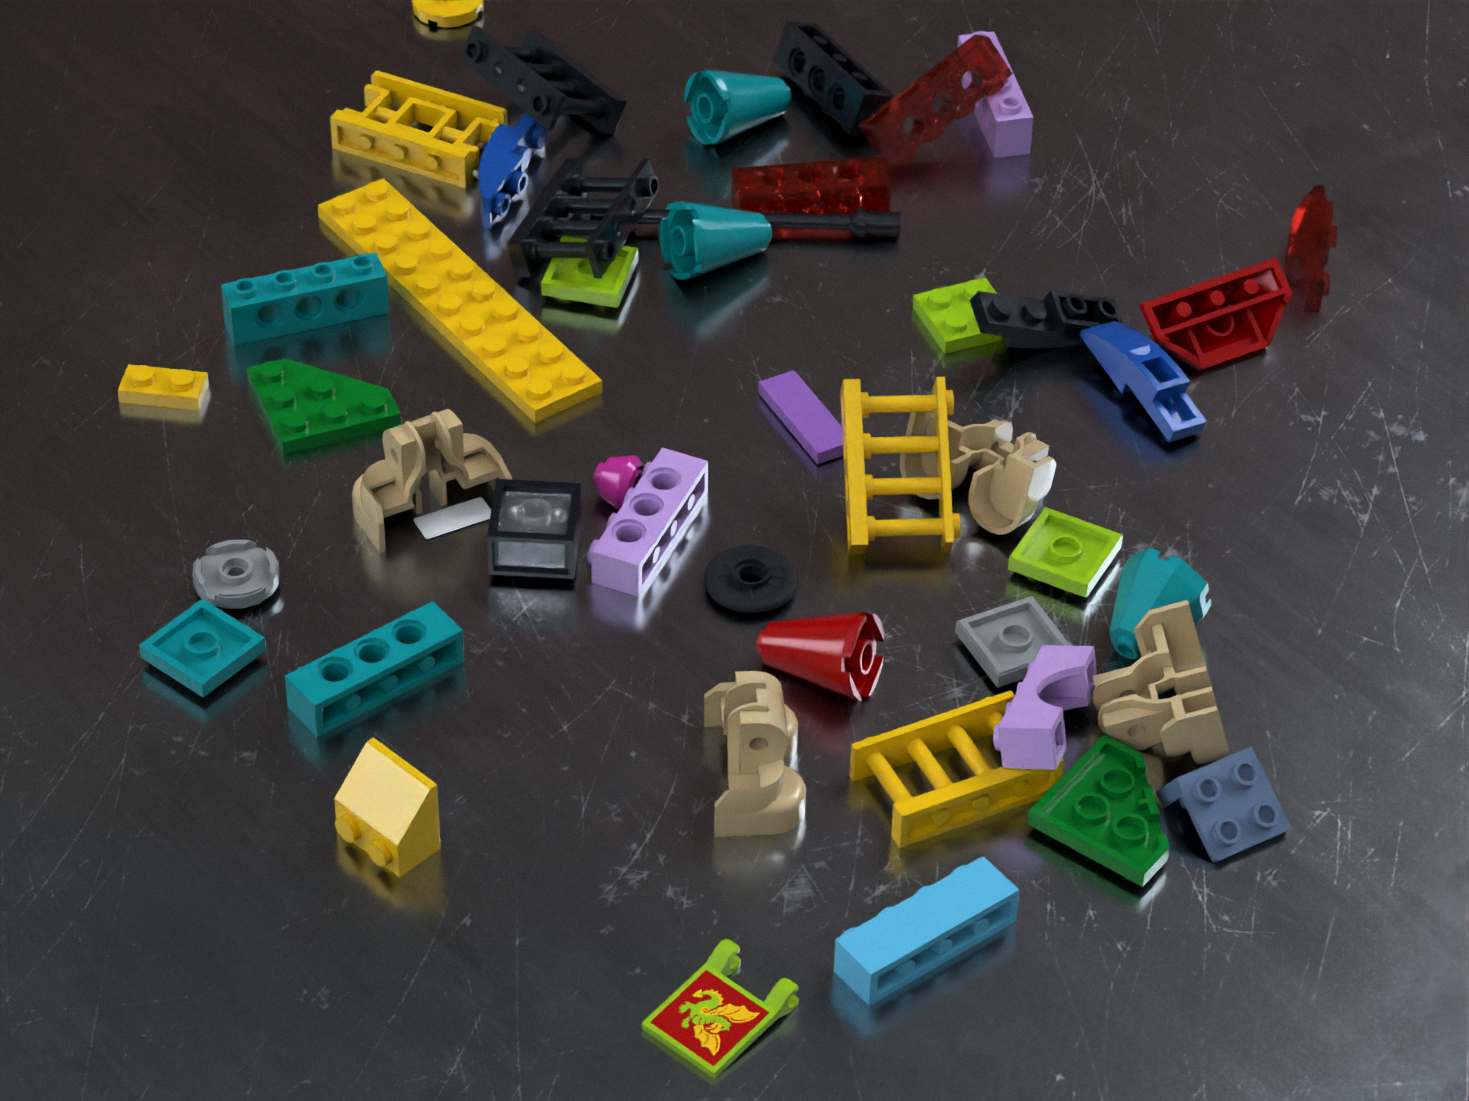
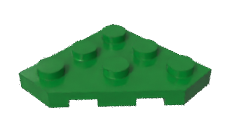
[246,358,402,455]
[1027,734,1170,887]

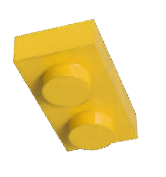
[118,364,209,411]

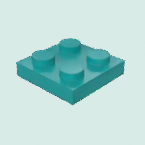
[139,598,266,698]

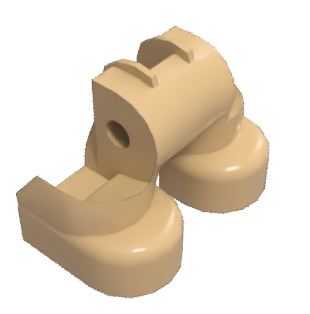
[352,409,512,553]
[900,412,1057,535]
[1092,600,1230,765]
[704,671,806,837]

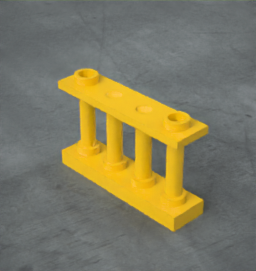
[840,377,961,555]
[849,690,1064,848]

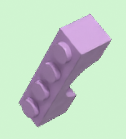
[993,645,1097,770]

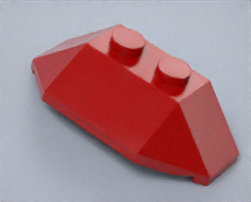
[1139,257,1293,372]

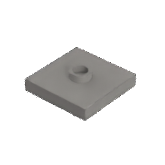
[955,596,1071,688]

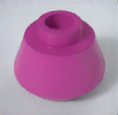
[593,455,644,511]

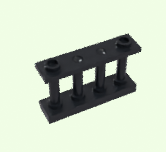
[460,26,627,135]
[507,158,659,278]

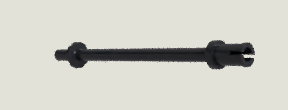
[590,207,901,238]

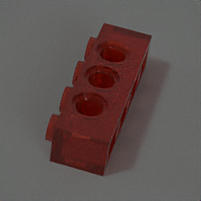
[858,34,1013,166]
[731,157,891,214]

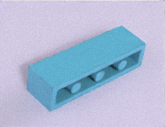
[834,856,1019,1006]

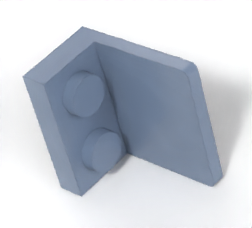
[1156,746,1290,863]

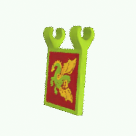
[642,939,799,1079]

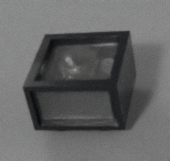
[487,479,582,579]

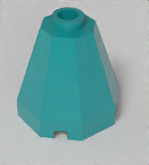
[1109,548,1211,660]

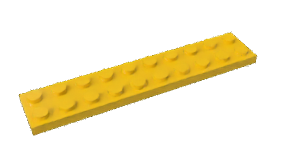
[318,178,602,423]

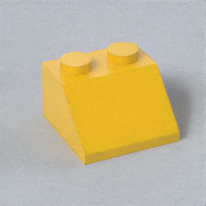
[334,737,441,878]

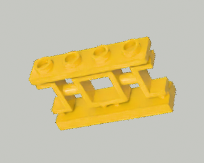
[330,71,508,189]

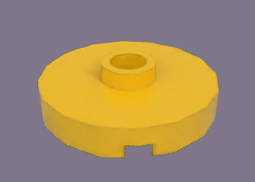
[412,0,484,28]

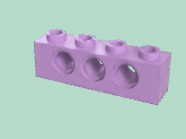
[956,31,1034,158]
[587,447,708,597]

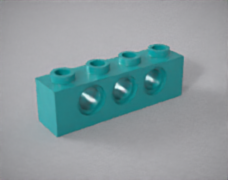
[221,252,389,346]
[285,601,465,738]

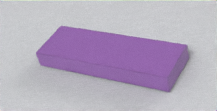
[758,370,843,464]

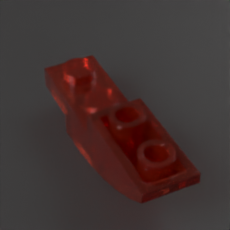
[1284,185,1337,312]

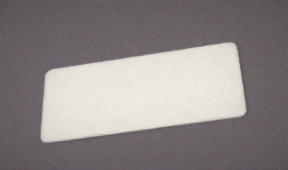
[413,497,491,539]

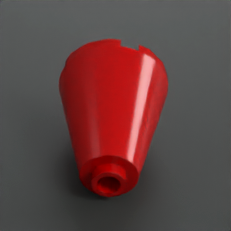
[757,612,884,700]

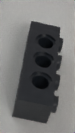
[772,21,894,137]

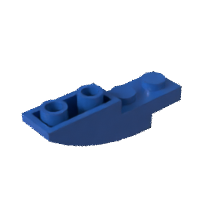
[479,113,548,229]
[1080,321,1207,442]

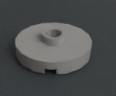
[192,540,280,609]

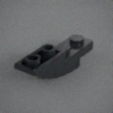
[969,290,1123,348]

